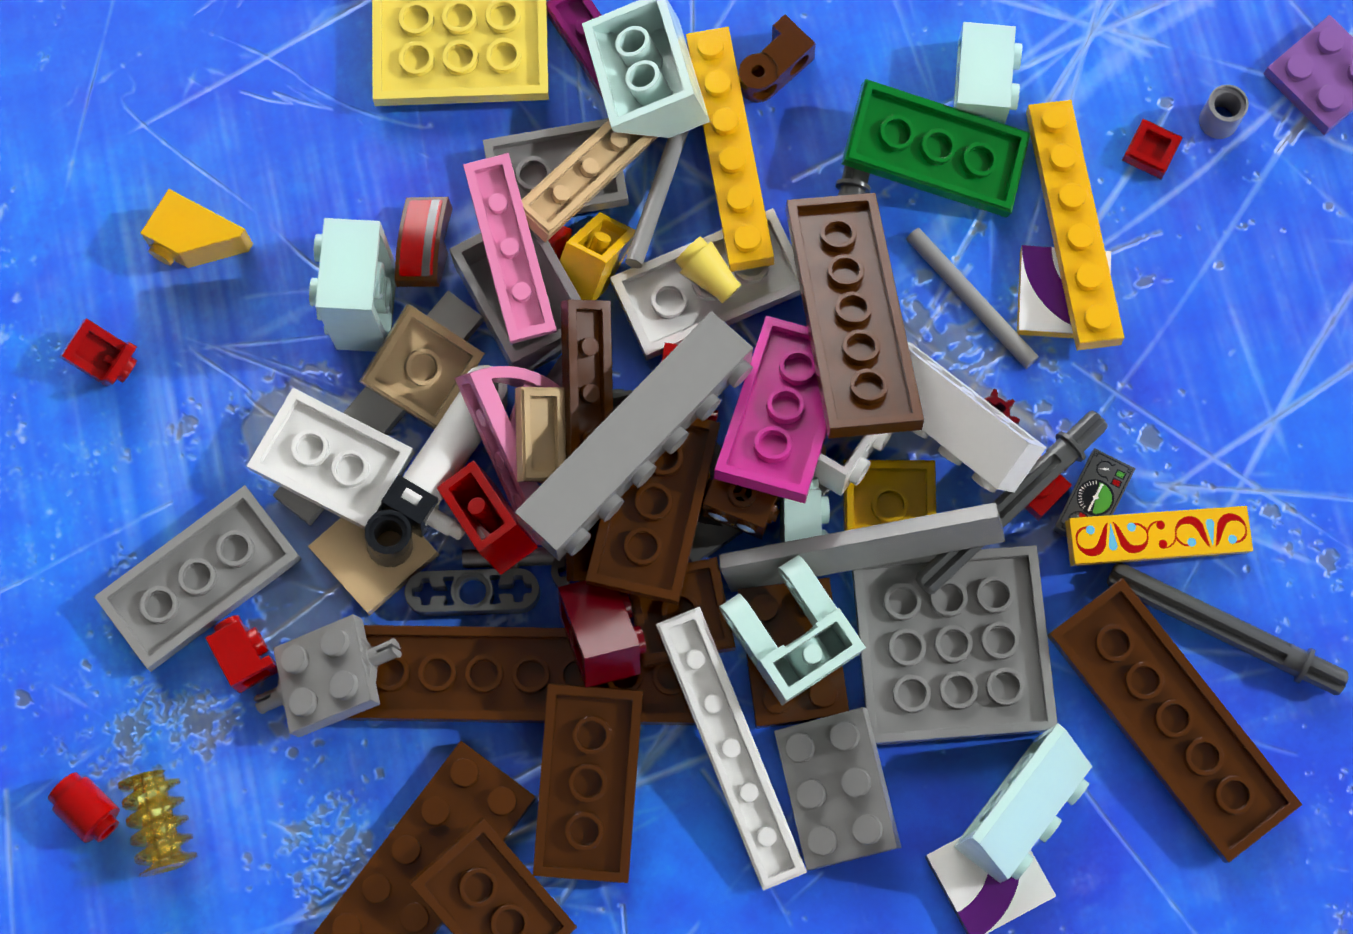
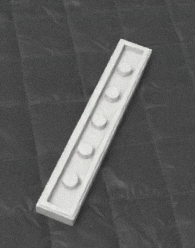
[655,606,807,891]

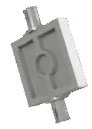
[254,614,402,737]

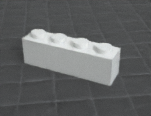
[908,342,1047,493]

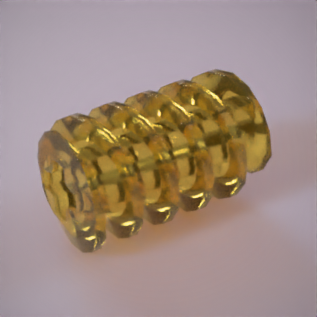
[117,770,198,877]

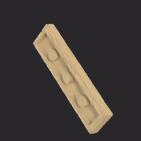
[522,120,658,243]

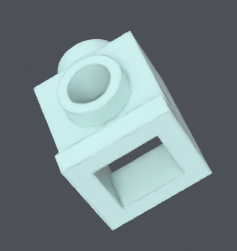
[780,477,830,542]

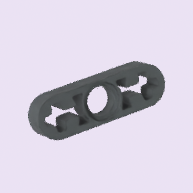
[405,568,540,616]

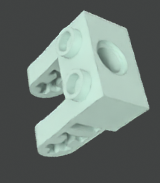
[719,555,866,705]

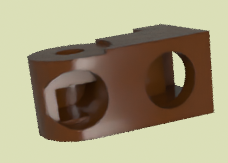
[739,14,816,103]

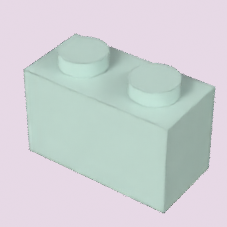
[953,22,1022,124]

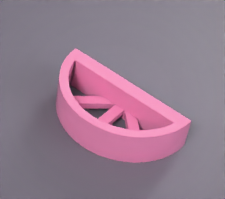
[463,153,557,344]
[455,366,560,545]

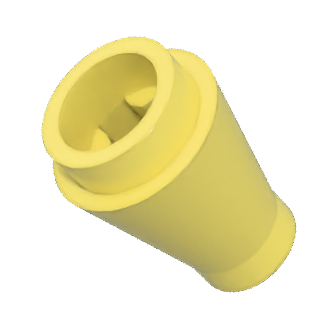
[675,236,741,304]

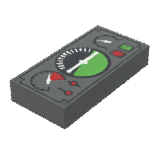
[1053,448,1136,537]

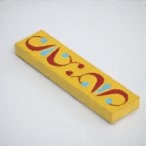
[1065,506,1253,566]

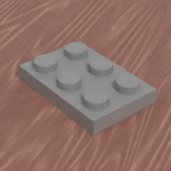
[483,118,629,214]
[774,707,902,870]

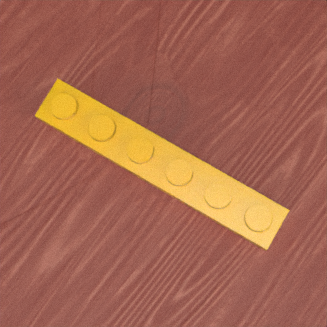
[686,27,774,272]
[1026,100,1125,351]

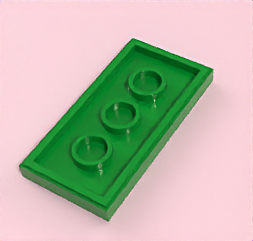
[841,79,1031,218]

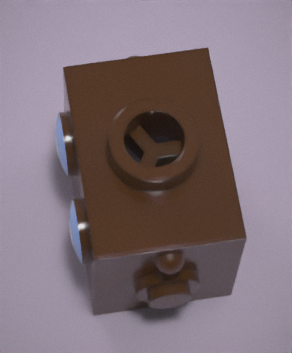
[702,478,780,540]

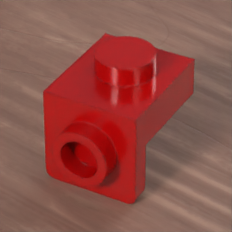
[60,318,137,386]

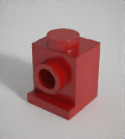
[205,615,278,693]

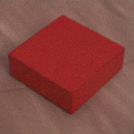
[1122,119,1183,180]

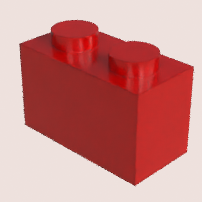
[437,460,538,575]

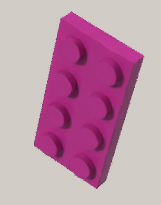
[714,316,827,504]

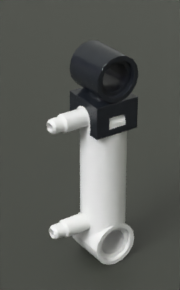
[365,365,508,567]

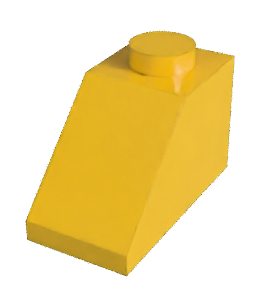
[140,189,253,268]
[560,212,636,300]

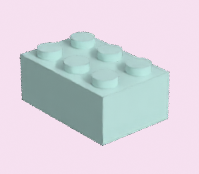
[309,218,396,352]

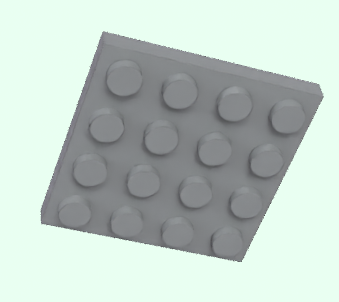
[852,545,1057,745]

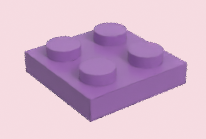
[1264,15,1353,135]

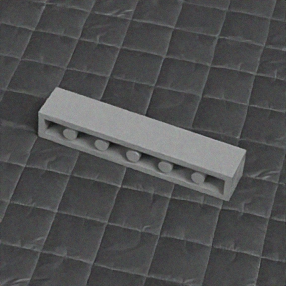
[515,311,753,561]

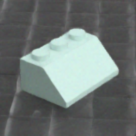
[582,0,710,138]
[954,723,1092,883]

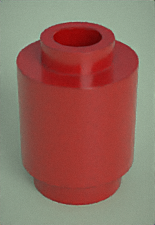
[48,772,120,843]

